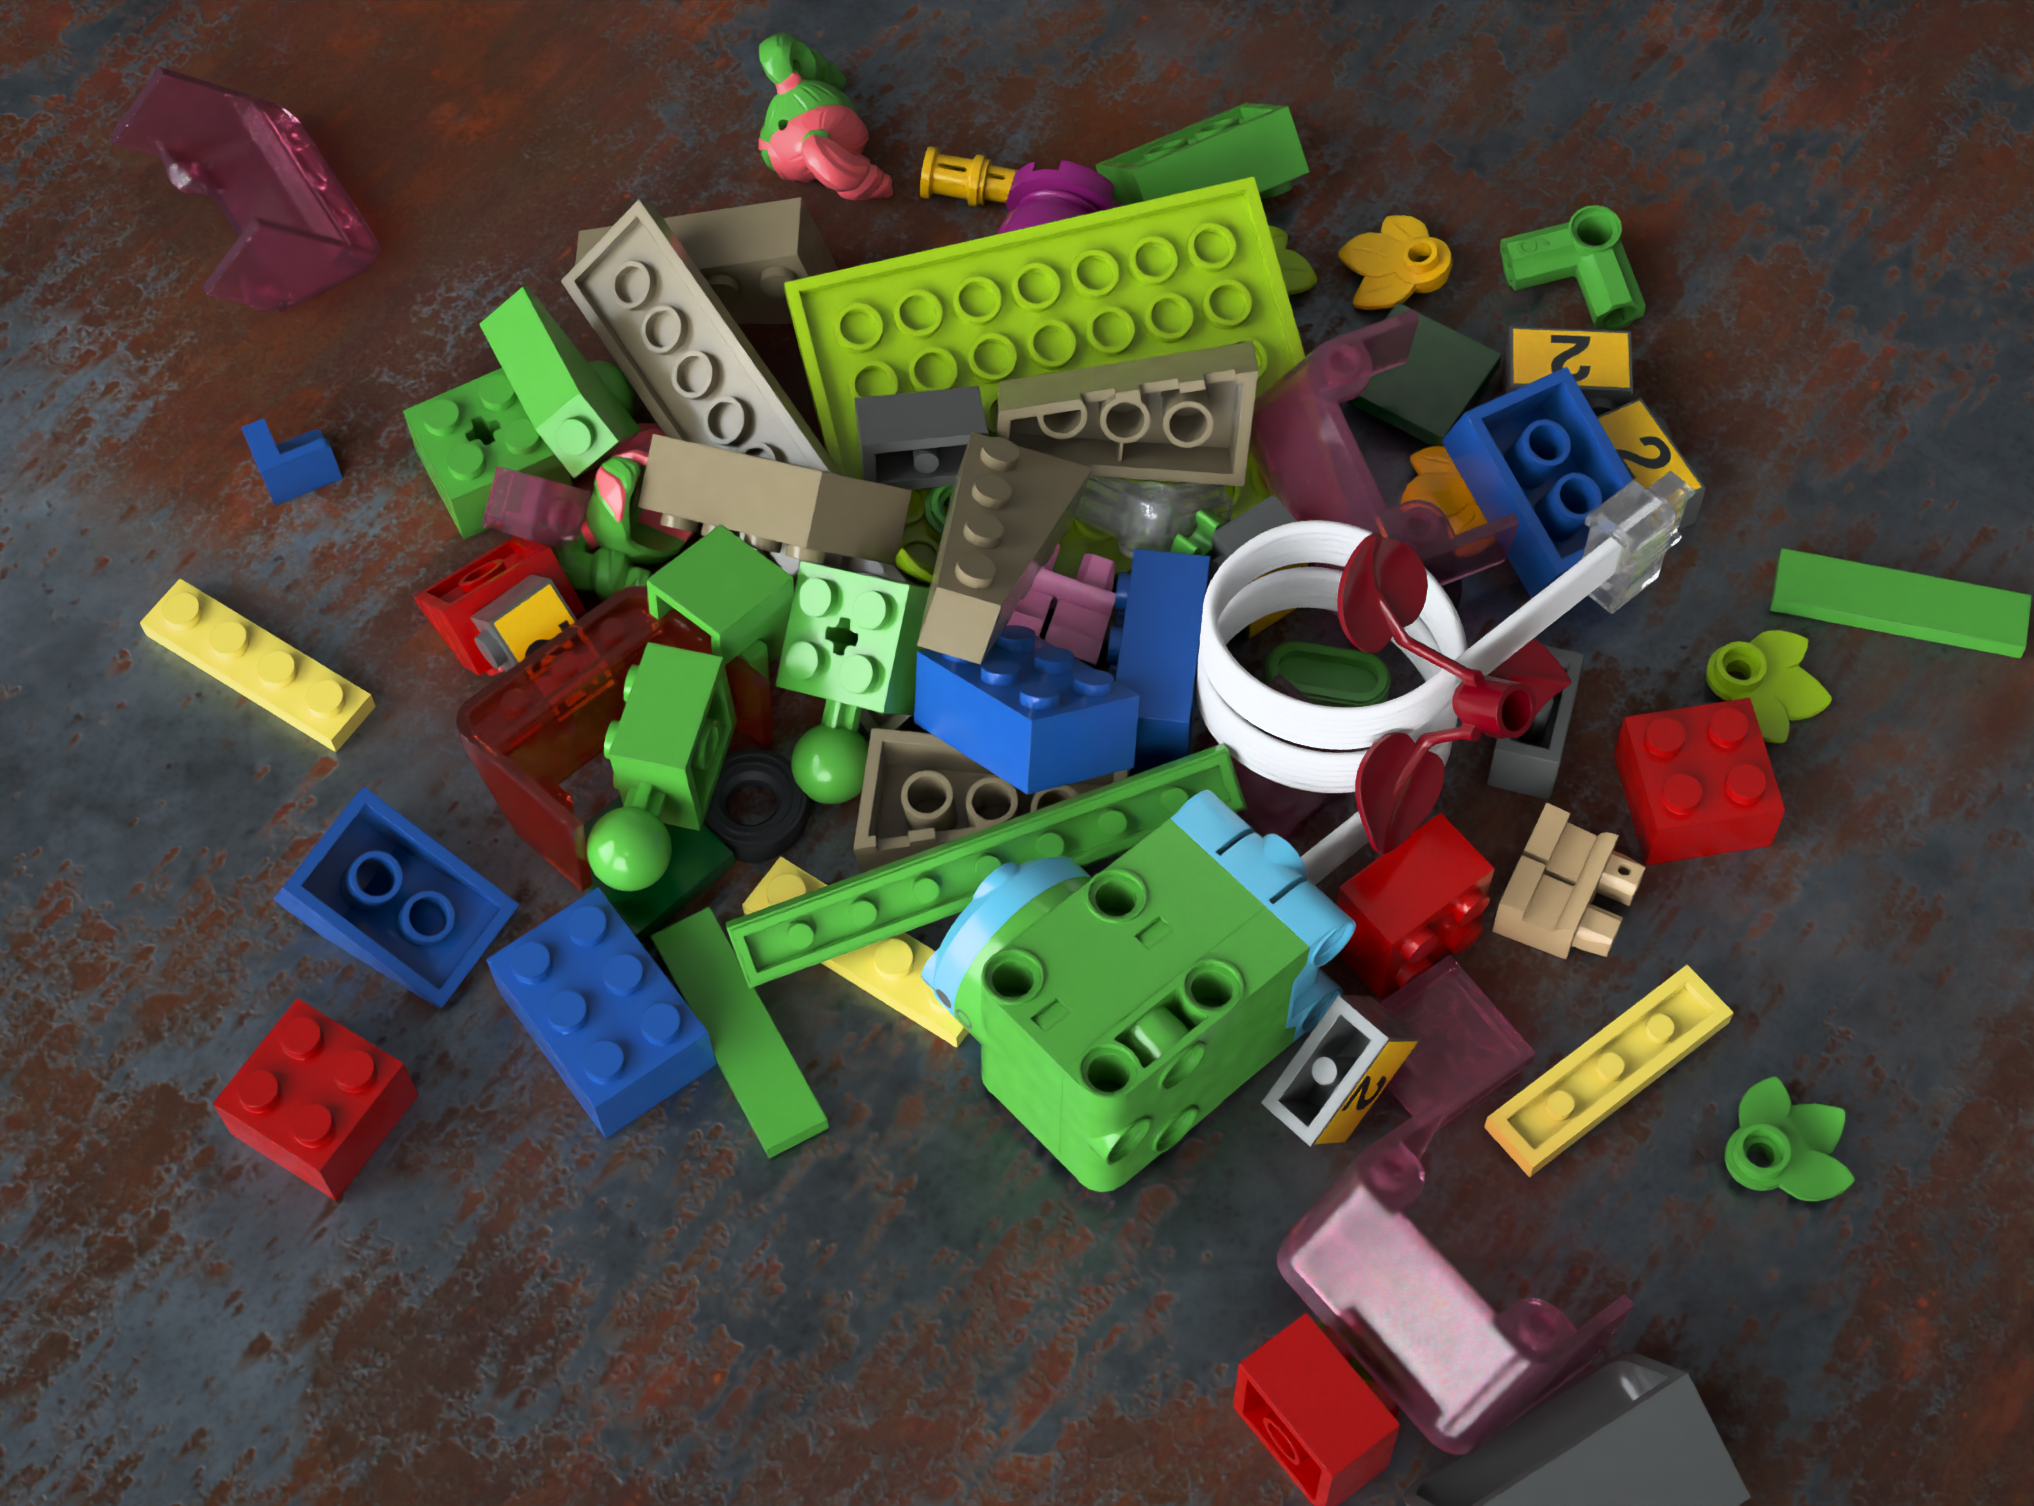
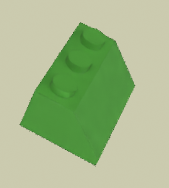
[1095,103,1310,206]

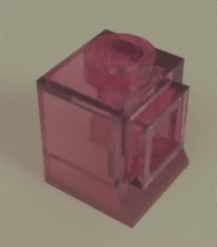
[481,466,591,548]

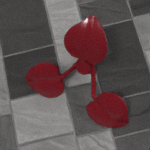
[1337,533,1572,855]

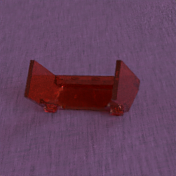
[456,586,774,892]

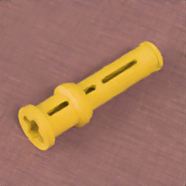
[920,146,1018,207]

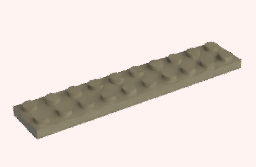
[561,199,920,735]

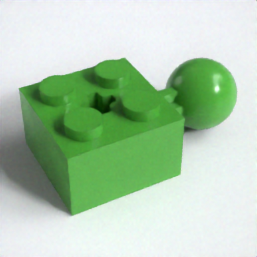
[403,360,637,540]
[775,561,930,804]
[587,642,737,891]

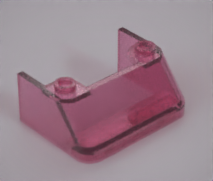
[109,67,381,312]
[1249,309,1519,616]
[1277,1100,1634,1455]

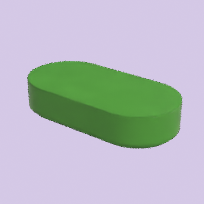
[1264,641,1391,707]

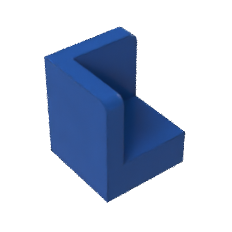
[241,418,343,506]

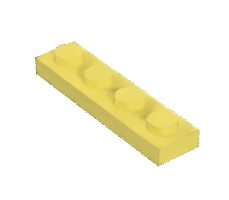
[140,578,376,752]
[742,856,969,1048]
[1484,964,1734,1177]

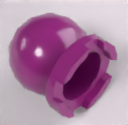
[996,160,1124,235]

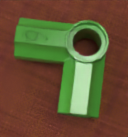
[1500,205,1646,331]

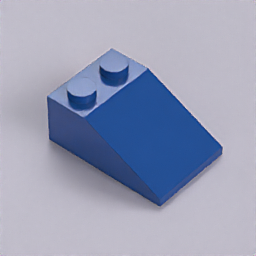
[273,786,520,1009]

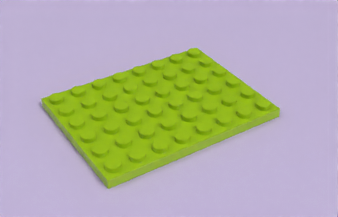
[784,177,1351,587]

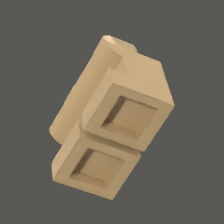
[1492,802,1646,960]

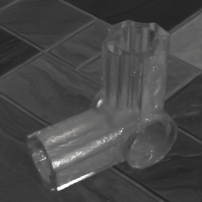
[1074,476,1233,559]

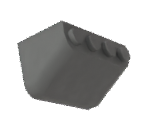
[1403,1353,1751,1506]

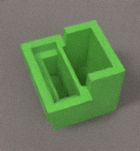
[647,524,794,701]

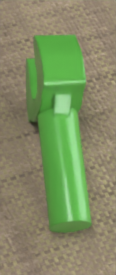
[1170,509,1228,583]

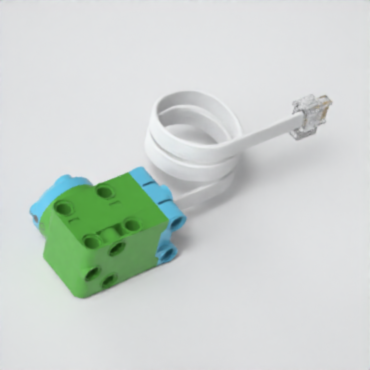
[921,471,1695,1192]

